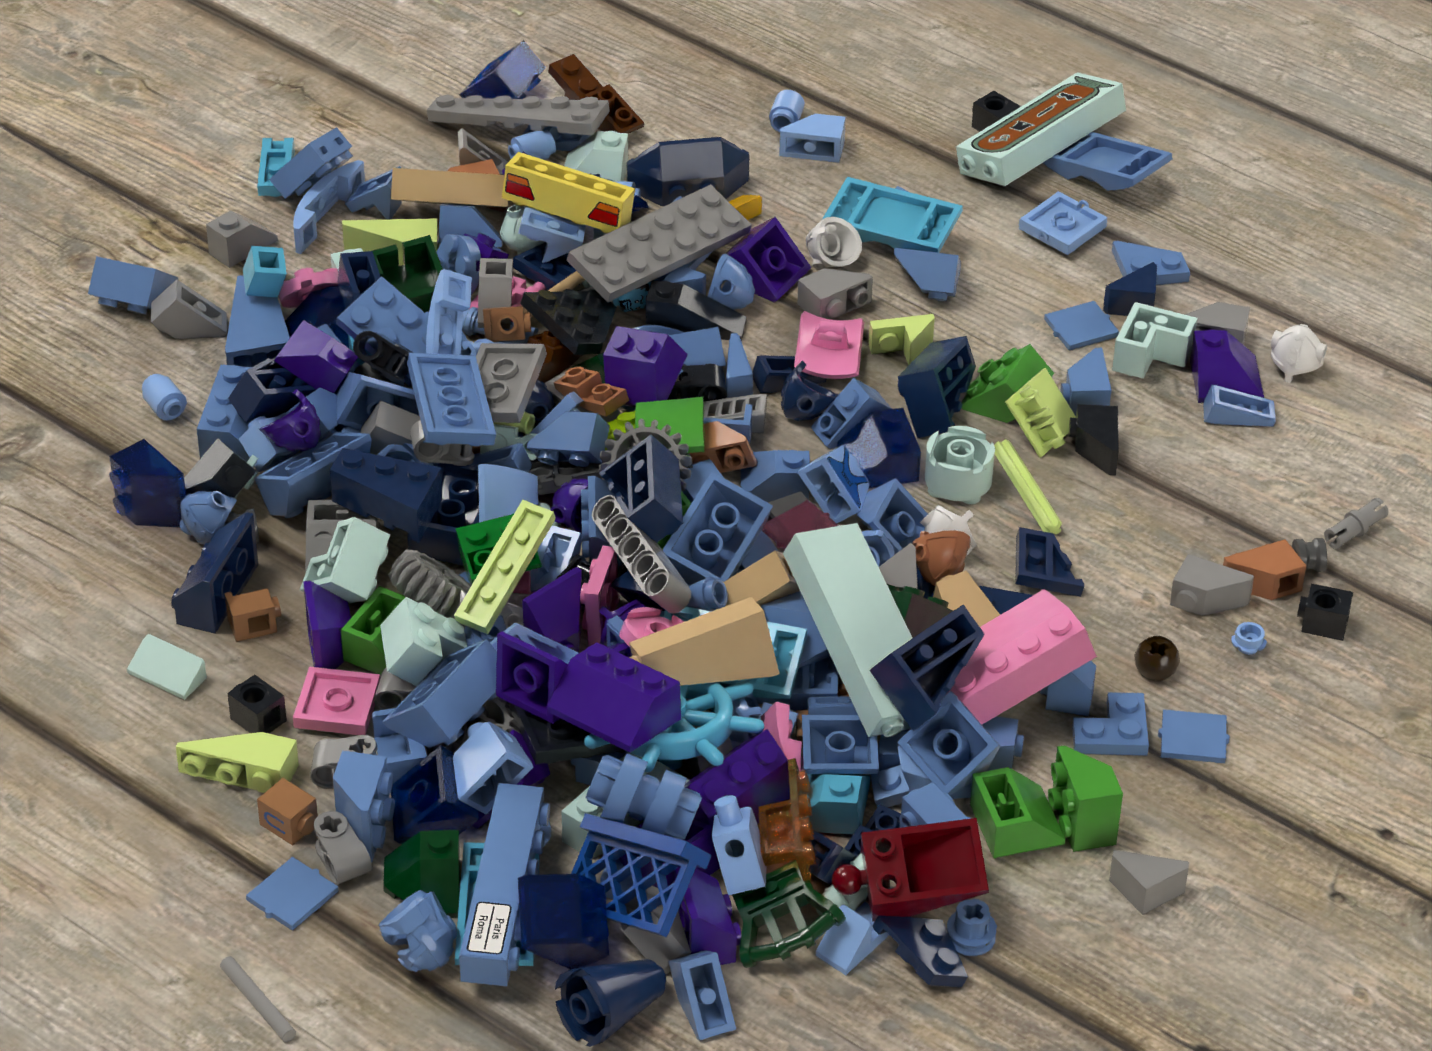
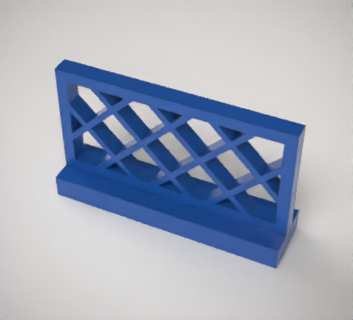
[559,813,712,938]

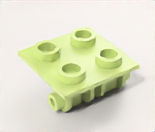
[1005,368,1076,458]

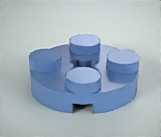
[437,234,481,295]

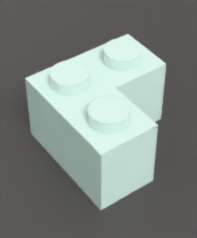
[1112,302,1198,379]
[300,517,390,604]
[380,597,467,686]

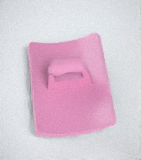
[794,311,864,379]

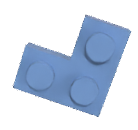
[1072,692,1149,756]

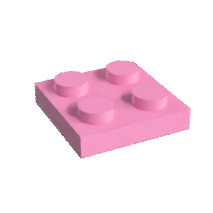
[580,545,620,645]
[293,667,380,735]

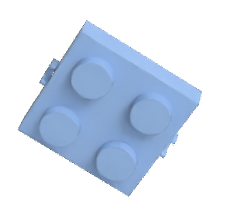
[1019,191,1108,255]

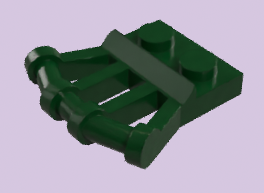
[732,858,846,968]

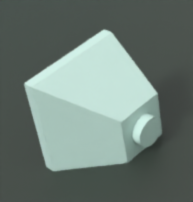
[565,131,628,181]

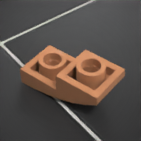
[554,367,629,417]

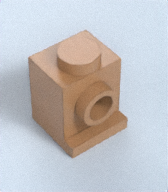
[483,306,531,342]
[224,588,281,642]

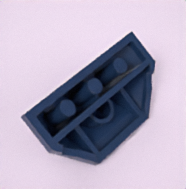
[626,137,750,207]

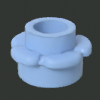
[1231,622,1267,655]

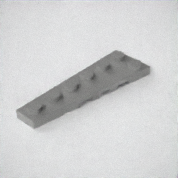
[427,95,610,135]

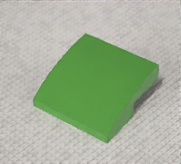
[635,397,705,453]

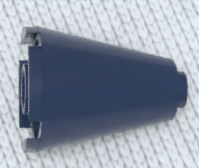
[555,959,666,1047]

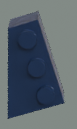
[898,336,976,438]
[228,352,316,423]
[599,435,683,543]
[330,448,443,543]
[869,605,985,731]

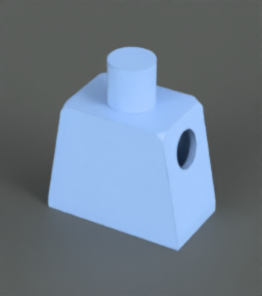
[453,722,533,814]
[712,795,768,895]

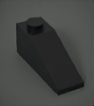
[646,280,747,341]

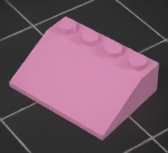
[946,589,1097,724]

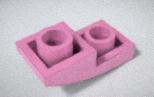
[761,702,804,784]

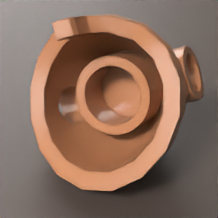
[912,530,971,586]

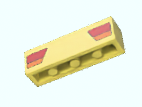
[502,152,635,234]

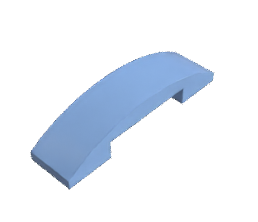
[293,160,365,254]
[426,269,472,355]

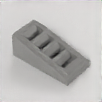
[704,394,767,433]

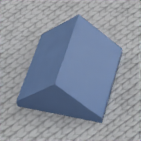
[897,691,1000,795]

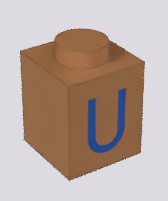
[257,778,318,846]

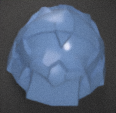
[379,890,457,972]

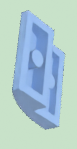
[478,464,538,522]

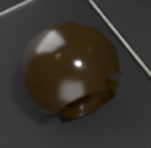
[1134,636,1180,681]

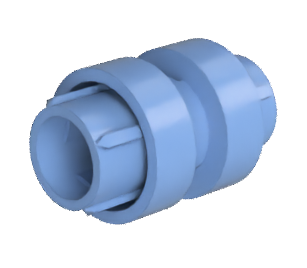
[585,753,702,840]

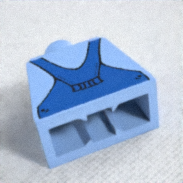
[797,445,869,526]

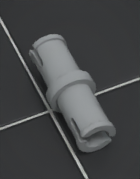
[1324,498,1388,549]

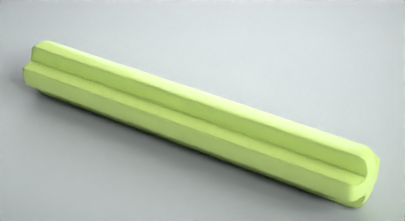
[994,439,1062,534]

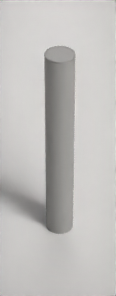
[220,956,296,1042]

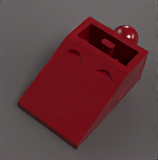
[832,818,989,922]

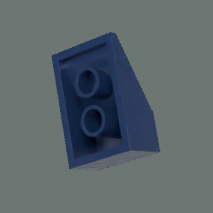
[407,463,479,566]

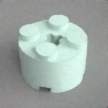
[925,426,995,505]

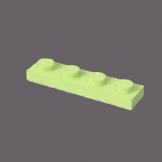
[454,500,556,635]

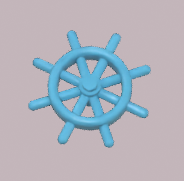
[584,681,764,773]

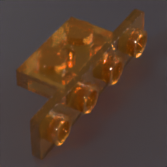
[758,758,816,881]

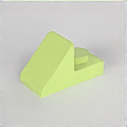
[869,314,935,365]

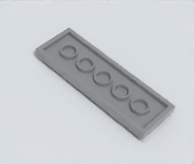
[567,184,752,302]

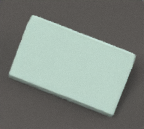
[127,634,207,700]

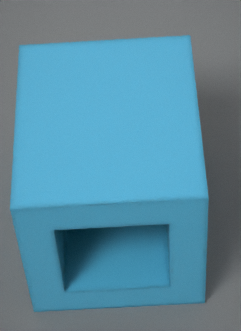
[243,246,287,297]

